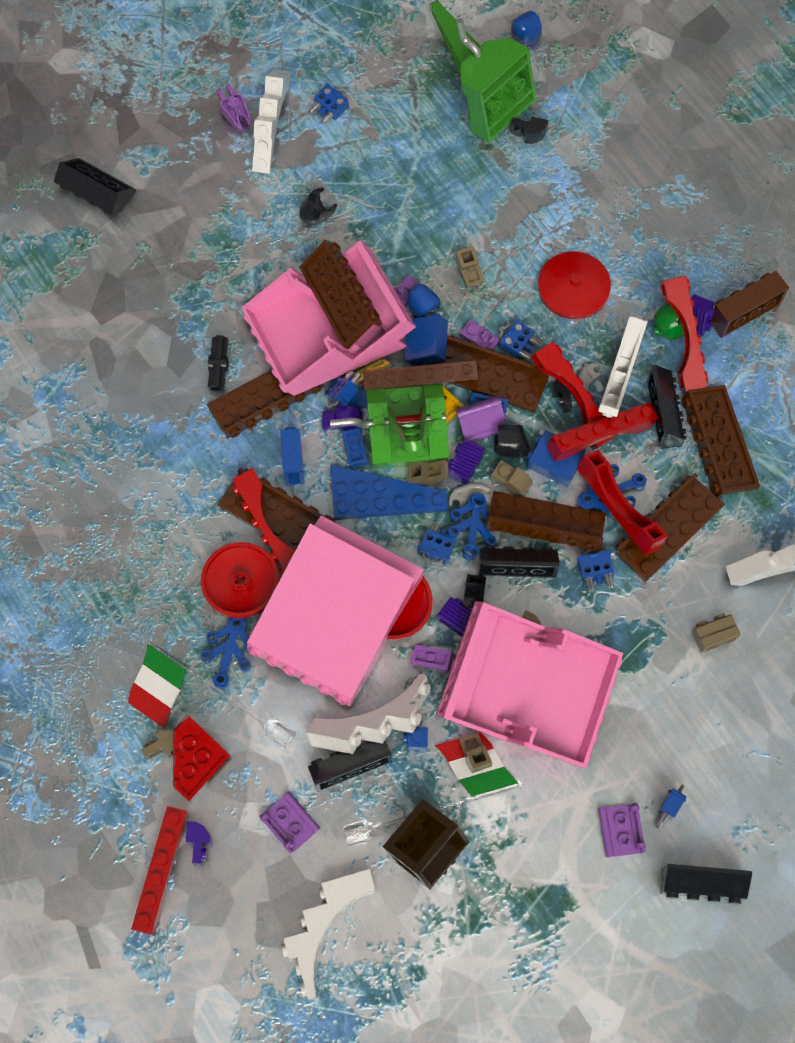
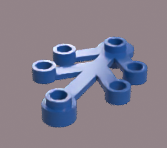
[577,464,647,516]
[447,493,496,561]
[201,618,251,689]

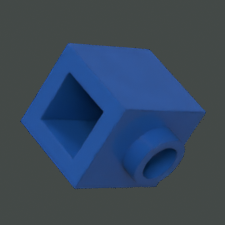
[403,727,428,752]

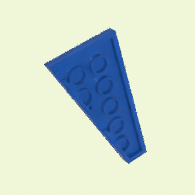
[330,464,448,520]

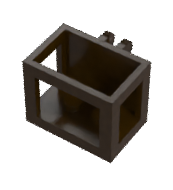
[382,799,470,890]

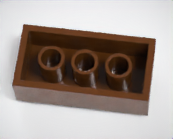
[711,271,789,338]

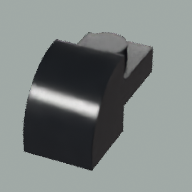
[510,116,549,144]
[552,379,573,413]
[463,574,486,608]

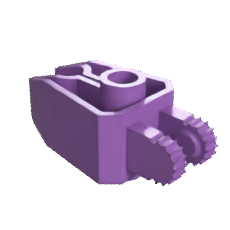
[216,84,251,134]

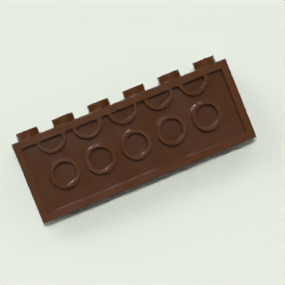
[299,240,382,349]
[436,335,549,413]
[363,360,479,390]
[207,369,324,439]
[682,385,760,499]
[218,468,336,549]
[615,473,725,583]
[486,491,606,551]

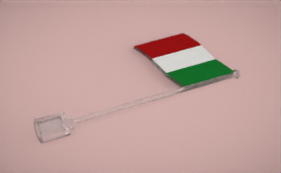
[128,639,296,748]
[343,732,523,846]

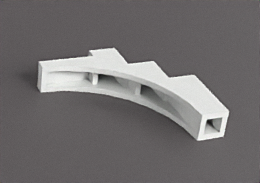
[252,69,291,174]
[599,313,649,418]
[726,544,795,586]
[306,674,431,754]
[281,869,376,1000]

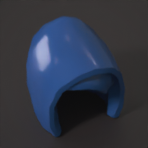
[511,11,542,46]
[407,284,441,318]

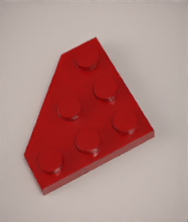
[173,715,230,801]

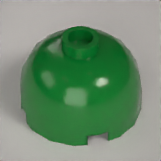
[652,304,684,340]

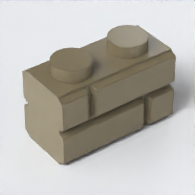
[692,613,741,653]

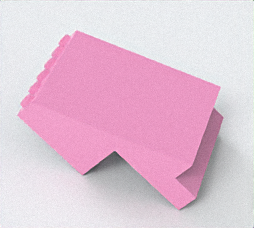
[241,240,416,396]
[247,516,424,706]
[436,601,623,768]

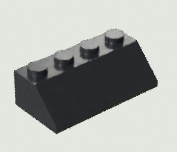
[54,158,136,214]
[647,365,687,449]
[479,546,559,578]
[308,741,392,792]
[660,864,752,904]

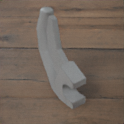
[578,363,602,391]
[448,482,491,508]

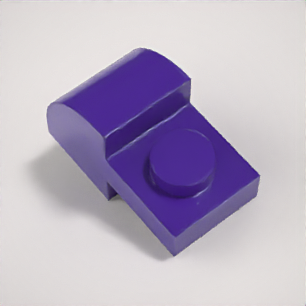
[322,405,363,431]
[186,821,213,866]

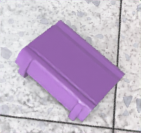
[455,396,507,442]
[259,791,320,854]
[598,803,646,858]

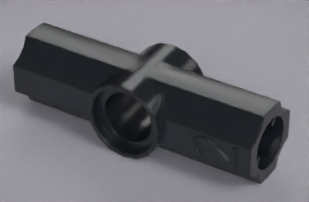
[208,335,229,392]

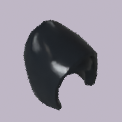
[299,187,337,225]
[494,425,530,458]

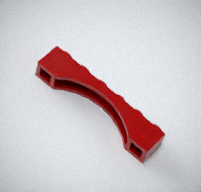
[659,276,708,392]
[531,342,615,450]
[547,402,658,462]
[577,450,668,556]
[231,468,296,575]
[131,806,190,936]

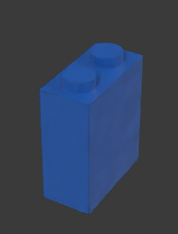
[404,313,448,366]
[280,427,305,486]
[526,430,586,487]

